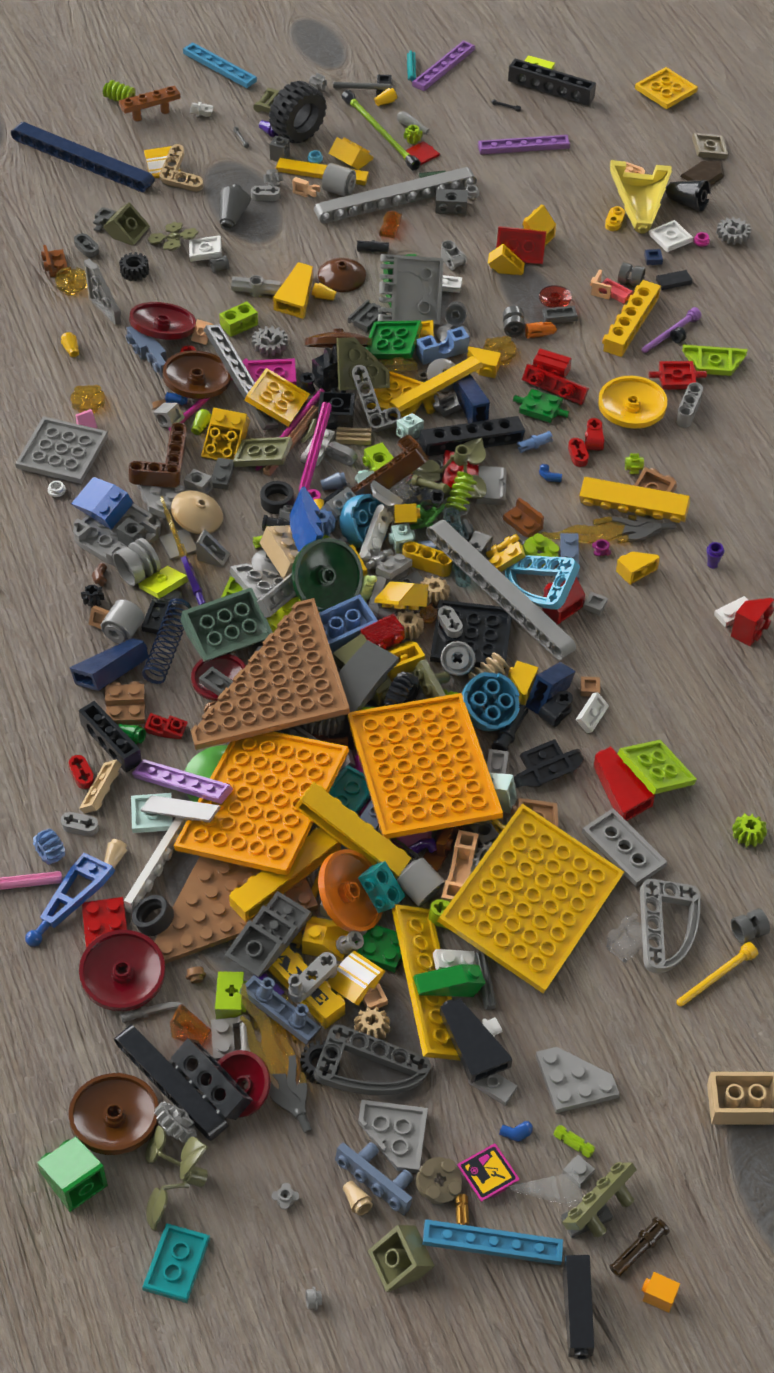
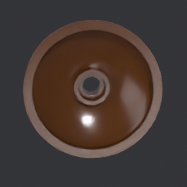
[318,257,366,292]

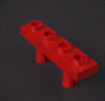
[522,364,589,405]

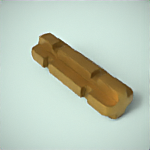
[455,1194,469,1226]

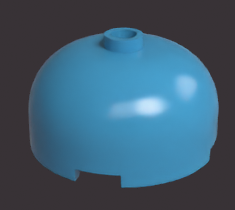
[339,494,387,549]
[462,672,520,732]

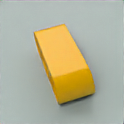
[402,541,452,577]

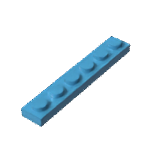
[183,43,257,88]
[422,1219,563,1265]

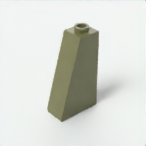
[333,634,392,706]

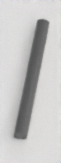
[333,82,391,90]

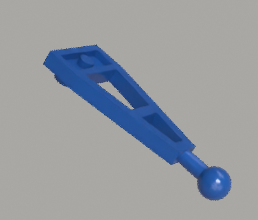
[25,853,115,947]

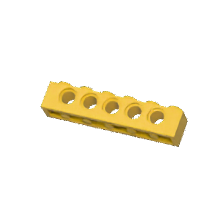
[602,280,661,357]

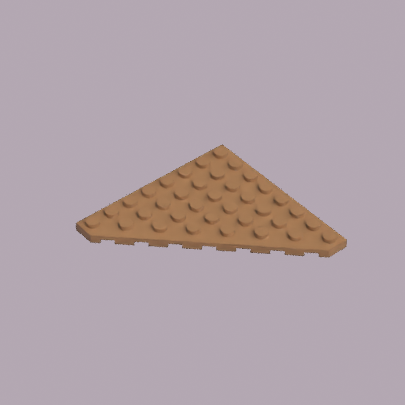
[191,598,350,750]
[155,856,318,964]

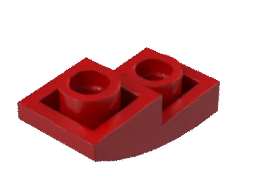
[144,713,188,739]

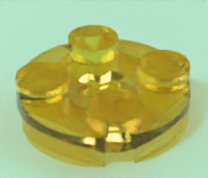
[55,267,87,296]
[483,336,517,365]
[71,385,106,413]

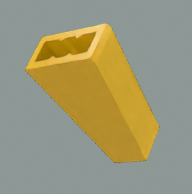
[273,262,313,319]

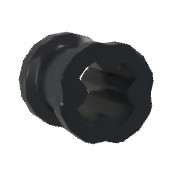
[300,372,315,395]

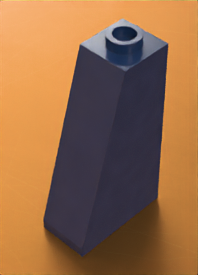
[454,374,490,423]
[70,638,149,691]

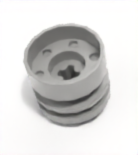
[113,538,161,586]

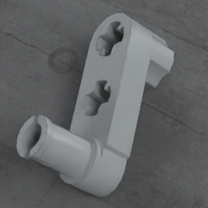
[368,575,397,620]
[288,952,337,1003]

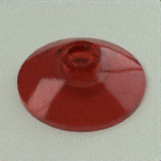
[539,285,572,308]

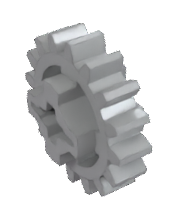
[716,217,751,245]
[252,326,288,356]
[154,1101,198,1143]

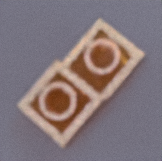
[379,211,402,239]

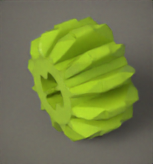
[732,813,767,848]

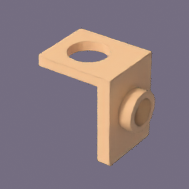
[590,269,612,300]
[191,319,214,345]

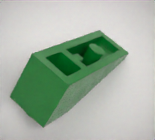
[413,964,485,997]

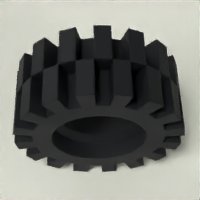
[119,252,149,281]
[300,1041,340,1084]

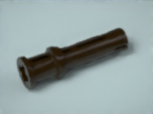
[609,1217,670,1277]

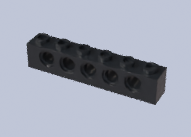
[508,58,596,106]
[418,416,525,456]

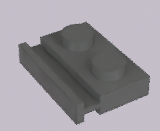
[348,300,386,332]

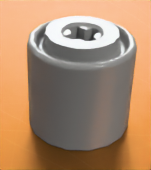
[322,163,356,197]
[101,599,144,644]
[441,641,476,677]
[397,858,445,907]

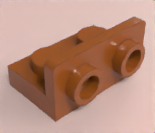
[41,245,69,278]
[503,498,544,538]

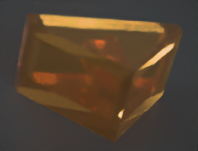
[170,1004,211,1046]

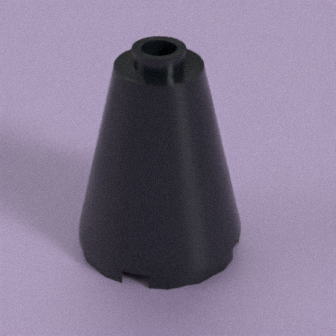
[665,180,711,211]

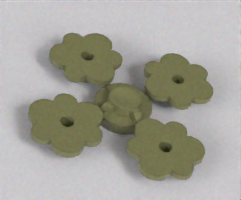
[148,222,198,251]

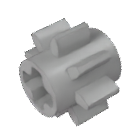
[309,73,327,91]
[263,169,283,186]

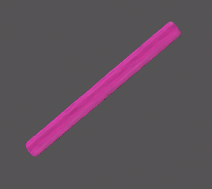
[299,402,332,492]

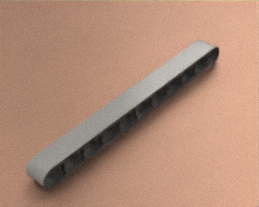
[314,167,477,223]
[426,520,576,660]

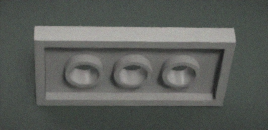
[582,808,667,887]

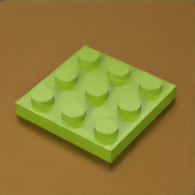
[617,740,697,794]

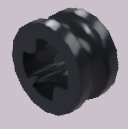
[670,327,687,344]

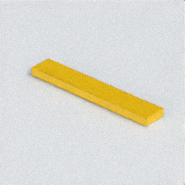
[276,158,369,186]
[389,356,483,412]

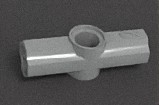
[231,275,282,297]

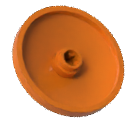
[318,849,383,933]

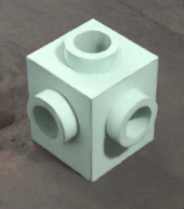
[396,413,424,438]
[388,523,415,554]

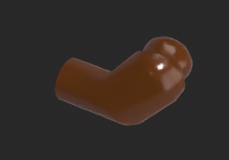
[92,563,107,587]

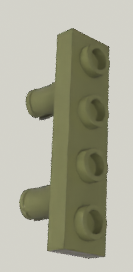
[413,660,450,699]
[562,1162,637,1238]

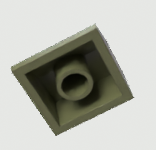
[103,202,150,246]
[368,1225,435,1292]

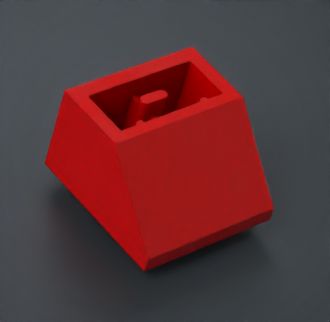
[542,577,585,625]
[731,598,774,647]

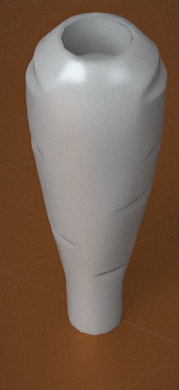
[397,111,429,134]

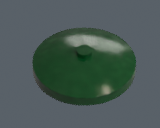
[292,538,363,612]

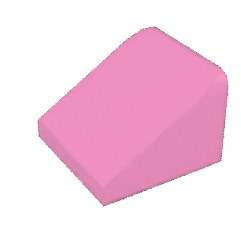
[75,409,97,429]

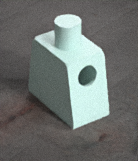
[489,773,517,814]

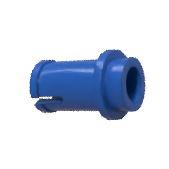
[165,392,188,406]

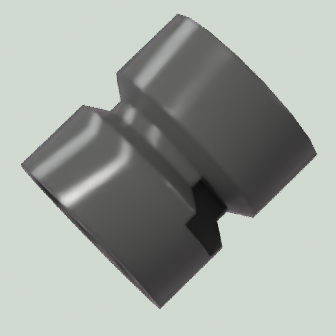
[618,262,646,287]
[445,301,467,326]
[503,306,525,337]
[731,908,770,944]

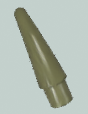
[301,419,318,443]

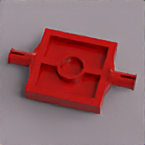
[649,361,707,390]

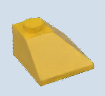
[302,916,349,962]

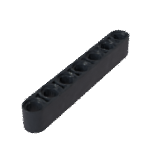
[114,1024,228,1141]

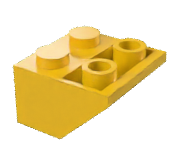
[328,137,374,170]
[522,204,556,246]
[374,581,429,610]
[386,641,425,682]

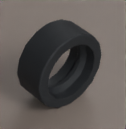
[260,481,294,514]
[132,895,174,936]

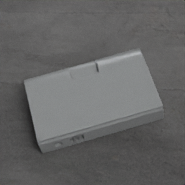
[477,466,507,505]

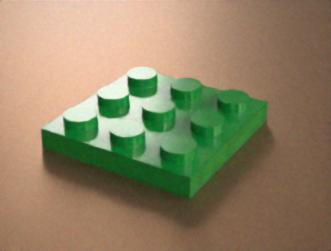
[365,320,423,359]

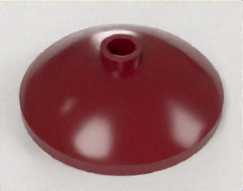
[191,654,246,701]
[209,1050,271,1118]

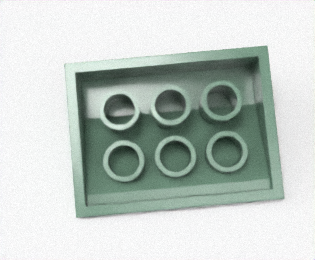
[180,587,273,662]

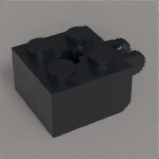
[312,344,339,392]
[318,388,355,429]

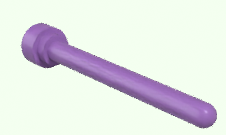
[642,307,702,353]

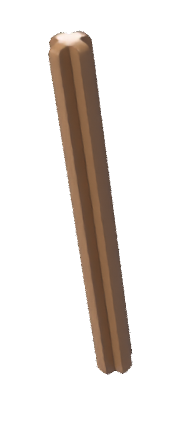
[263,405,319,476]

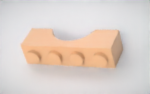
[441,830,479,901]

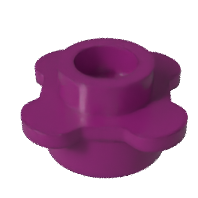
[592,539,611,556]

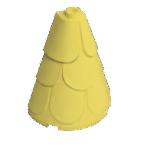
[610,160,672,234]

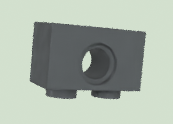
[435,189,468,215]

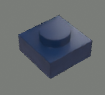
[644,249,663,265]

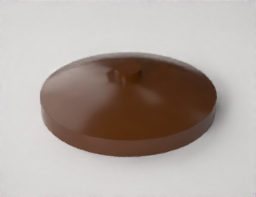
[305,328,372,348]
[163,350,231,399]
[69,1073,159,1155]

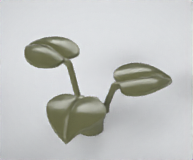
[412,438,487,499]
[145,1125,208,1231]

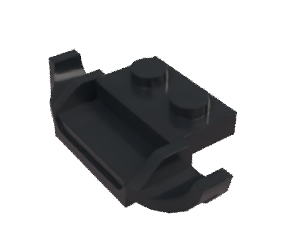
[514,739,584,788]

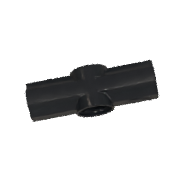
[409,487,445,511]

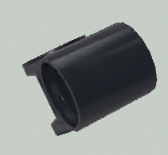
[538,691,573,727]

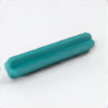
[407,50,416,82]

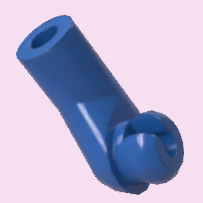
[539,464,562,482]
[499,1121,533,1142]

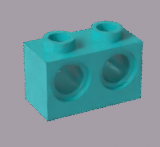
[358,861,405,913]

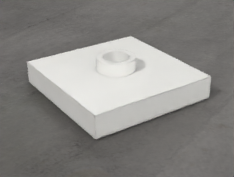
[649,220,693,252]
[189,236,222,262]

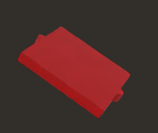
[405,141,440,165]

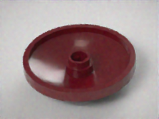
[129,302,196,340]
[79,930,165,1011]

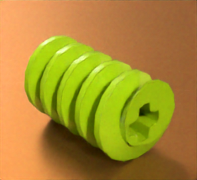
[102,80,136,102]
[445,472,477,512]

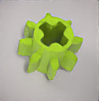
[404,125,423,144]
[625,453,644,474]

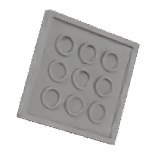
[15,416,108,484]

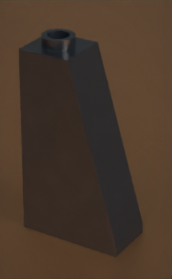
[440,999,512,1083]
[562,1255,594,1360]

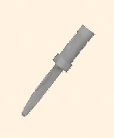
[120,1002,182,1023]

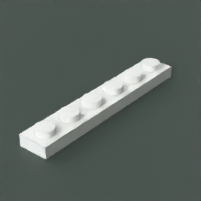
[124,817,188,914]

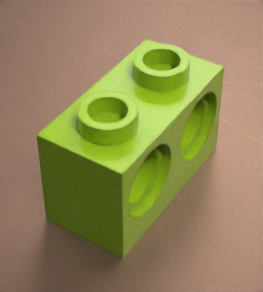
[219,301,258,337]

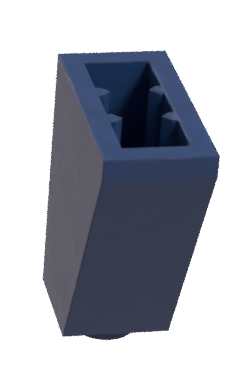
[525,662,576,714]

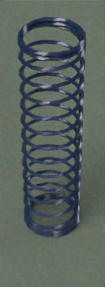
[142,598,192,684]

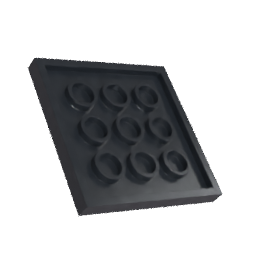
[430,600,512,670]

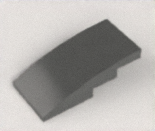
[338,640,399,715]
[225,891,312,978]

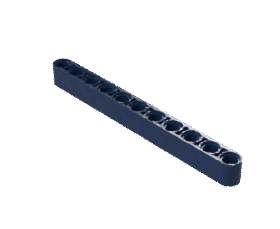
[11,122,155,192]

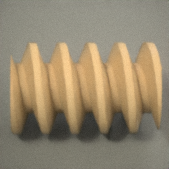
[468,653,510,681]

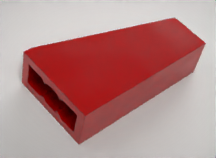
[593,746,655,821]

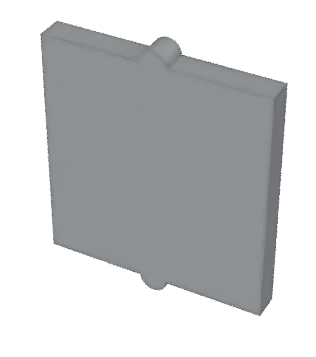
[159,529,196,561]

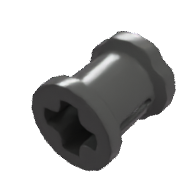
[210,255,230,273]

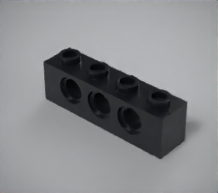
[78,701,142,773]
[171,1038,253,1120]

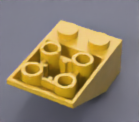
[201,407,250,460]

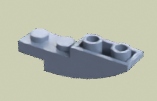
[126,326,167,378]

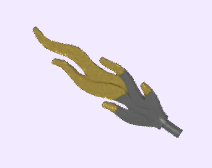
[541,515,676,544]
[240,983,312,1133]

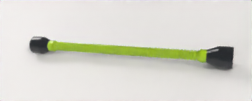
[342,90,421,171]

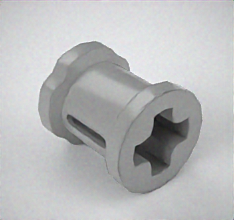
[336,931,364,955]

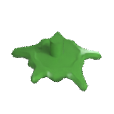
[409,504,445,530]

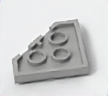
[84,259,121,325]
[137,485,190,519]
[229,563,298,600]
[536,1047,620,1113]
[358,1100,428,1173]

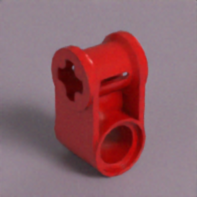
[585,418,604,451]

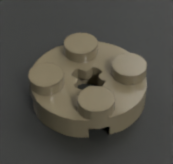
[416,1157,462,1205]

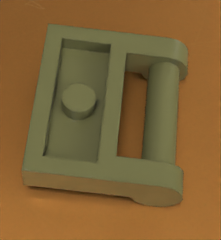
[253,88,279,113]
[411,475,452,499]

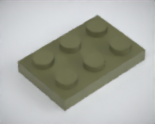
[233,437,293,467]

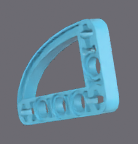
[505,555,580,609]

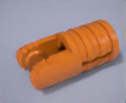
[525,322,557,339]

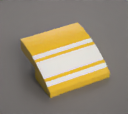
[144,146,180,178]
[327,951,385,1006]

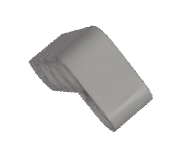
[352,365,401,432]

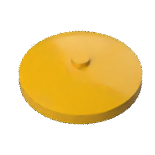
[598,376,667,428]

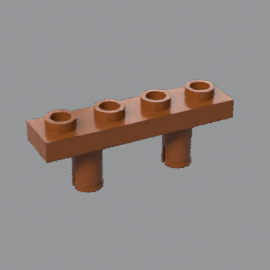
[119,86,181,121]

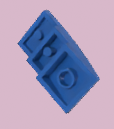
[290,486,323,552]

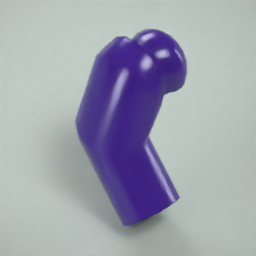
[409,838,437,856]

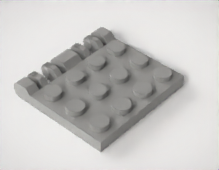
[378,254,443,325]

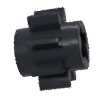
[81,584,105,608]

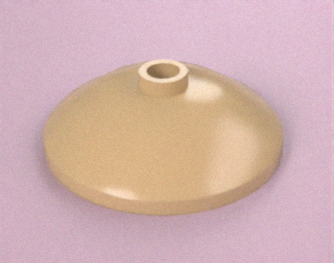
[171,490,223,535]

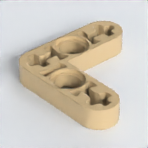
[160,144,204,192]

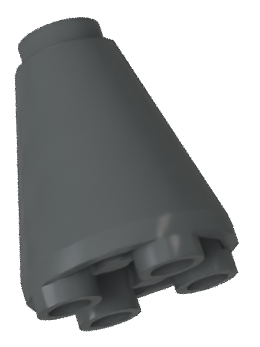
[219,184,251,231]

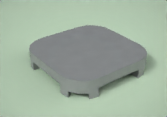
[73,504,161,566]

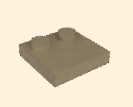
[692,133,728,159]

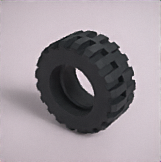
[269,81,327,143]

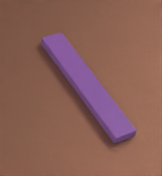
[412,40,475,91]
[478,135,570,155]
[132,759,233,804]

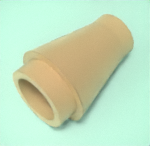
[104,839,127,869]
[343,1181,373,1216]

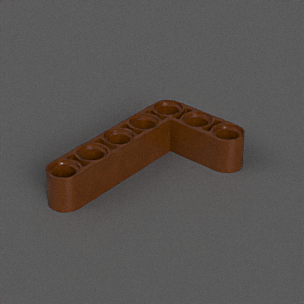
[129,423,187,488]
[351,435,428,496]

